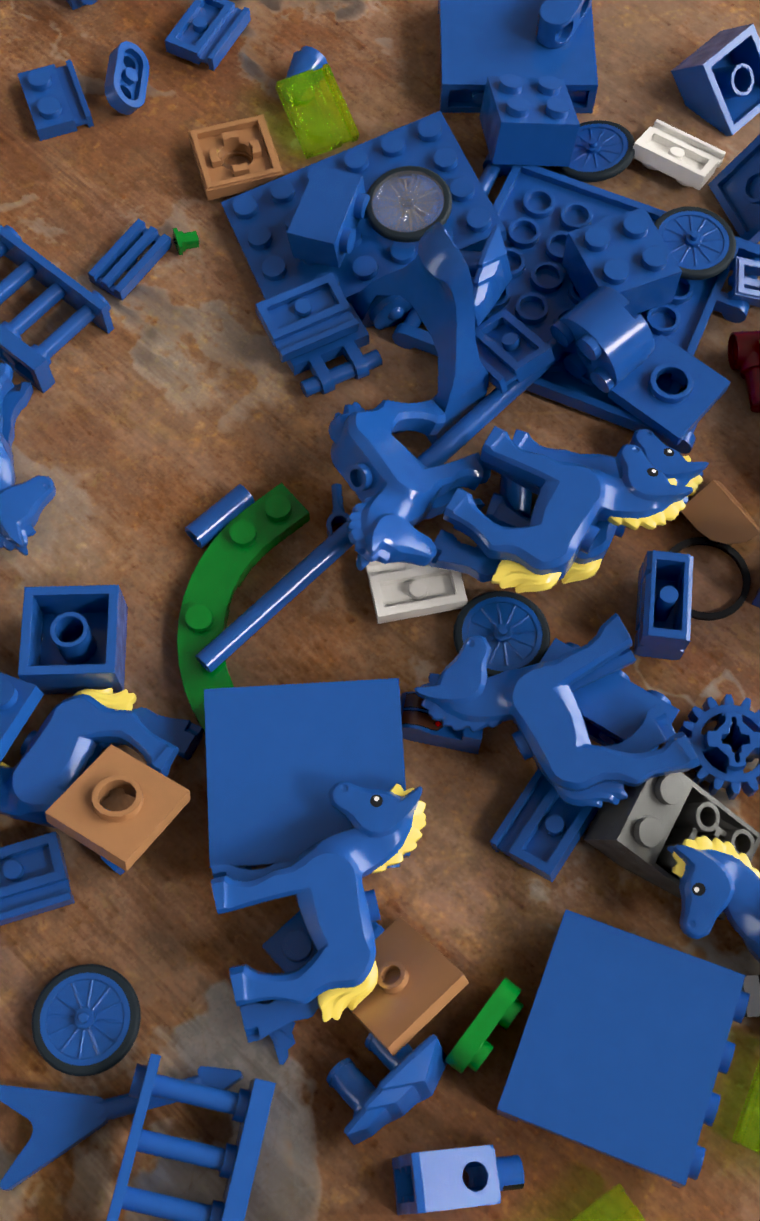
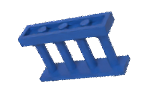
[0,225,114,394]
[106,1053,276,1221]

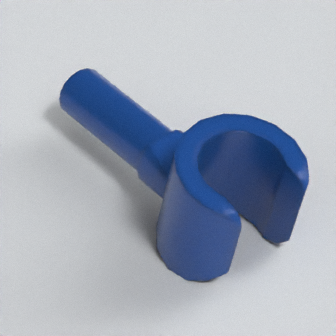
[326,483,349,537]

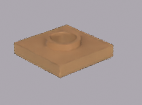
[188,114,284,201]
[45,744,190,872]

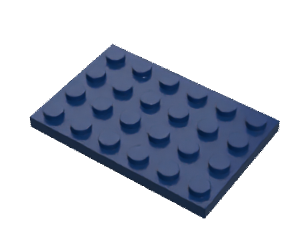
[221,111,507,303]

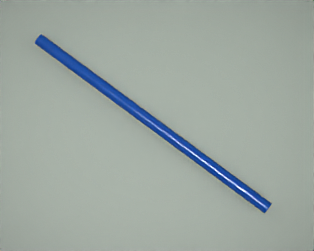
[195,337,566,673]

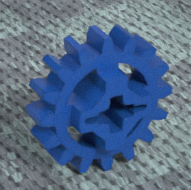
[678,694,760,800]

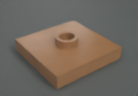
[346,916,469,1056]

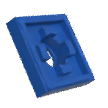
[607,334,731,446]

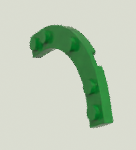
[177,482,310,734]

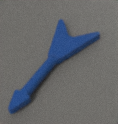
[0,1066,243,1191]

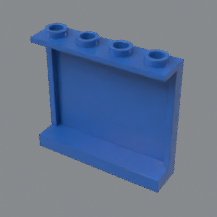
[438,0,598,113]
[204,678,410,870]
[497,909,750,1189]

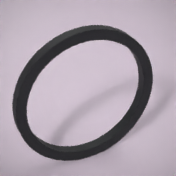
[669,537,751,621]

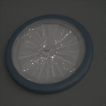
[366,166,452,243]

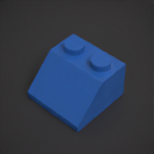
[671,23,760,136]

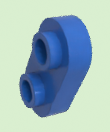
[104,41,150,115]

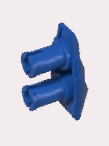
[460,225,512,327]
[326,1033,447,1145]

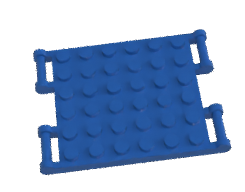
[392,153,760,454]

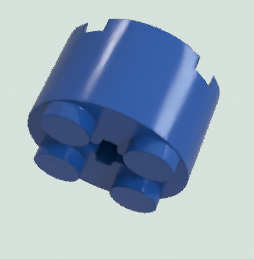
[550,286,655,393]

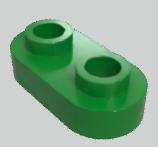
[445,977,524,1074]

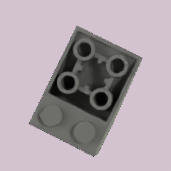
[584,772,760,920]

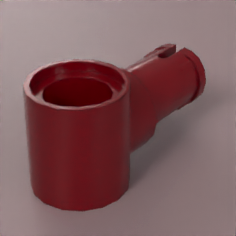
[727,330,760,413]

